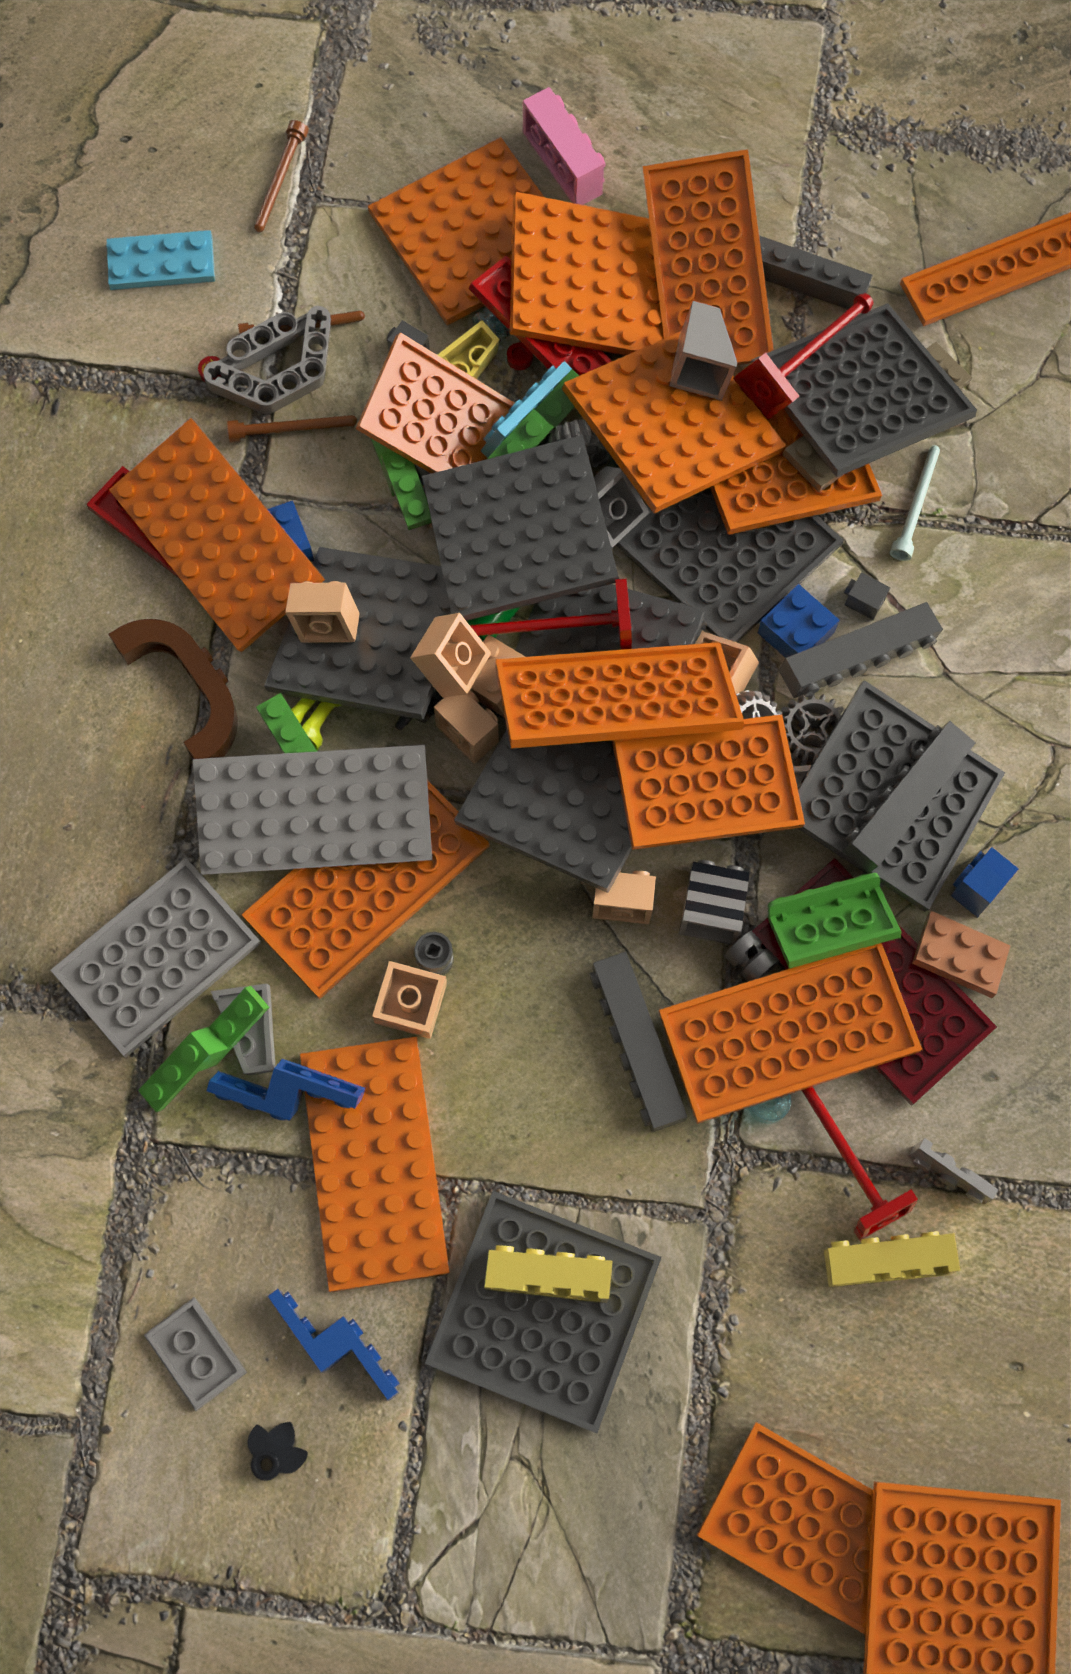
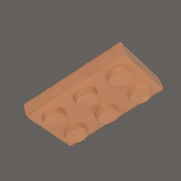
[912,911,1010,998]

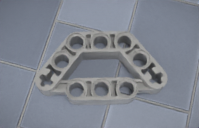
[204,306,331,414]

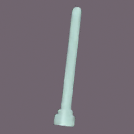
[890,445,940,561]

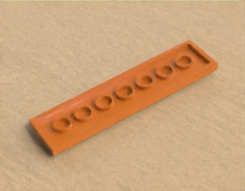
[900,212,1071,326]

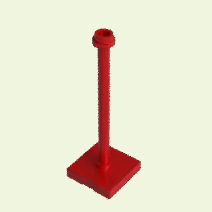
[733,293,873,420]
[470,578,632,650]
[801,1087,918,1241]

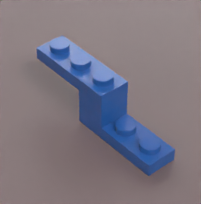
[206,1059,365,1121]
[268,1289,400,1401]

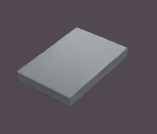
[144,1297,248,1411]

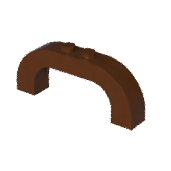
[108,619,238,759]

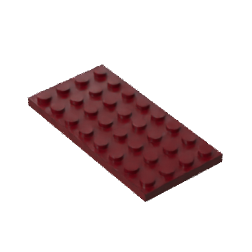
[752,858,997,1106]

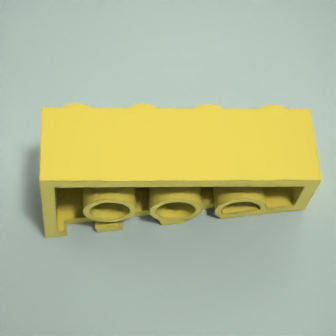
[437,320,500,379]
[824,1232,960,1287]
[485,1245,613,1303]

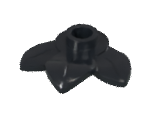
[247,1422,308,1481]

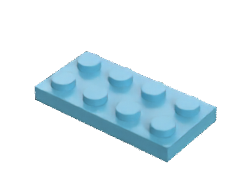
[107,230,215,290]
[481,361,572,458]

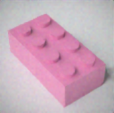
[523,87,605,205]

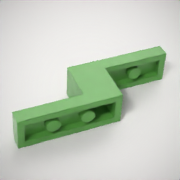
[487,369,579,459]
[370,438,432,531]
[256,693,317,753]
[138,986,270,1113]

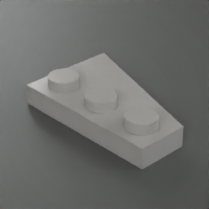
[211,984,276,1076]
[908,1138,999,1204]

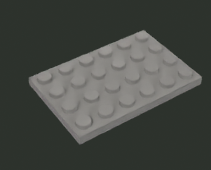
[51,858,261,1058]

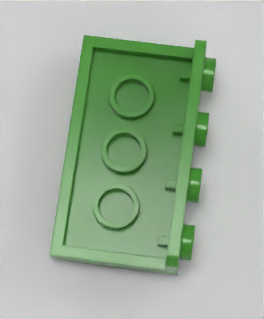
[768,873,901,969]

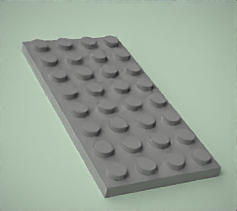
[193,745,432,875]

